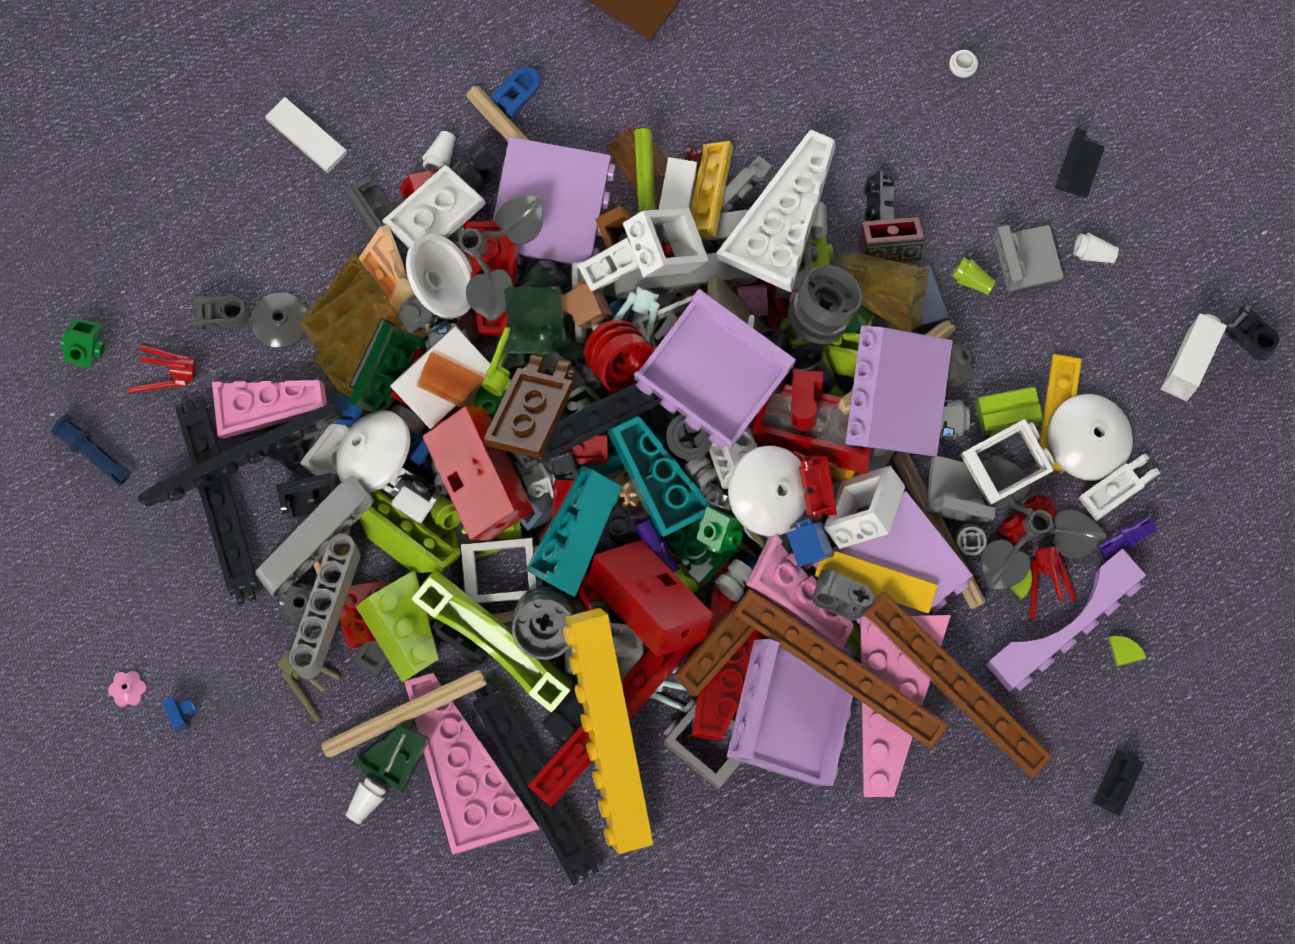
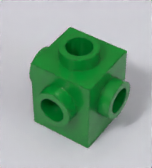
[60,318,105,368]
[696,506,744,553]

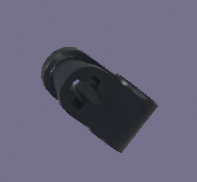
[1224,305,1280,360]

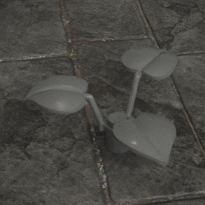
[447,195,543,321]
[981,455,1107,590]

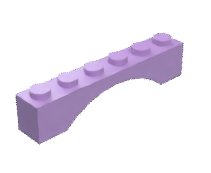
[986,549,1146,692]

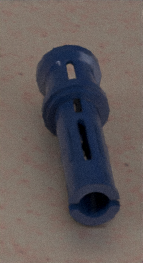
[51,414,132,486]

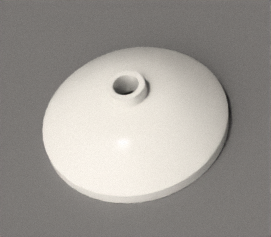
[406,234,472,319]
[1048,394,1133,481]
[336,410,410,493]
[728,446,811,536]

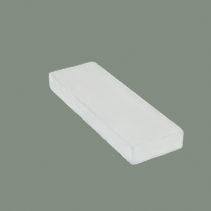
[265,97,347,173]

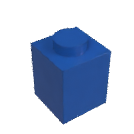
[787,519,834,567]

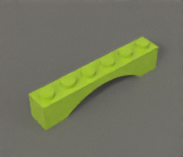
[411,569,574,713]

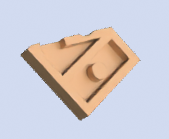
[357,225,408,302]

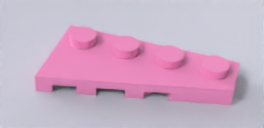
[212,380,327,439]
[746,534,854,650]

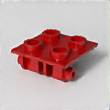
[339,580,388,649]

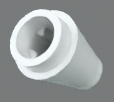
[423,131,456,171]
[1073,233,1119,263]
[345,777,386,824]

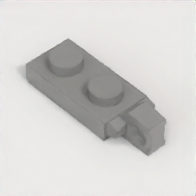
[721,156,772,213]

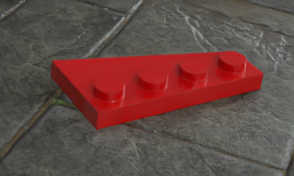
[464,221,519,336]

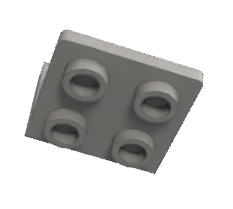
[993,225,1063,292]
[925,456,996,525]

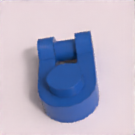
[491,67,541,118]

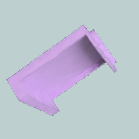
[493,137,616,265]
[634,289,796,450]
[845,326,953,456]
[812,491,973,625]
[727,639,853,786]

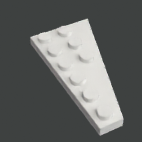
[717,130,836,292]

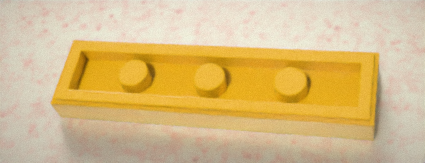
[690,141,733,238]
[1035,354,1082,472]
[815,550,938,614]

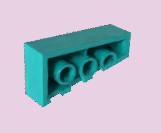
[607,416,712,537]
[526,466,622,597]

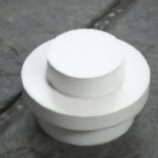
[949,50,978,78]

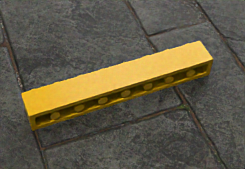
[563,608,653,854]

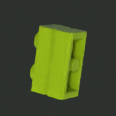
[975,386,1043,437]

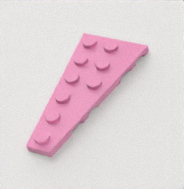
[860,615,951,797]
[404,673,540,855]

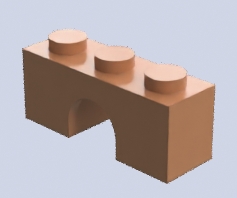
[515,280,613,354]

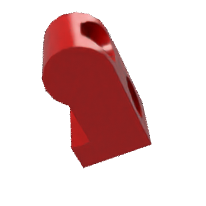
[791,370,823,431]

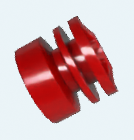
[584,320,655,394]

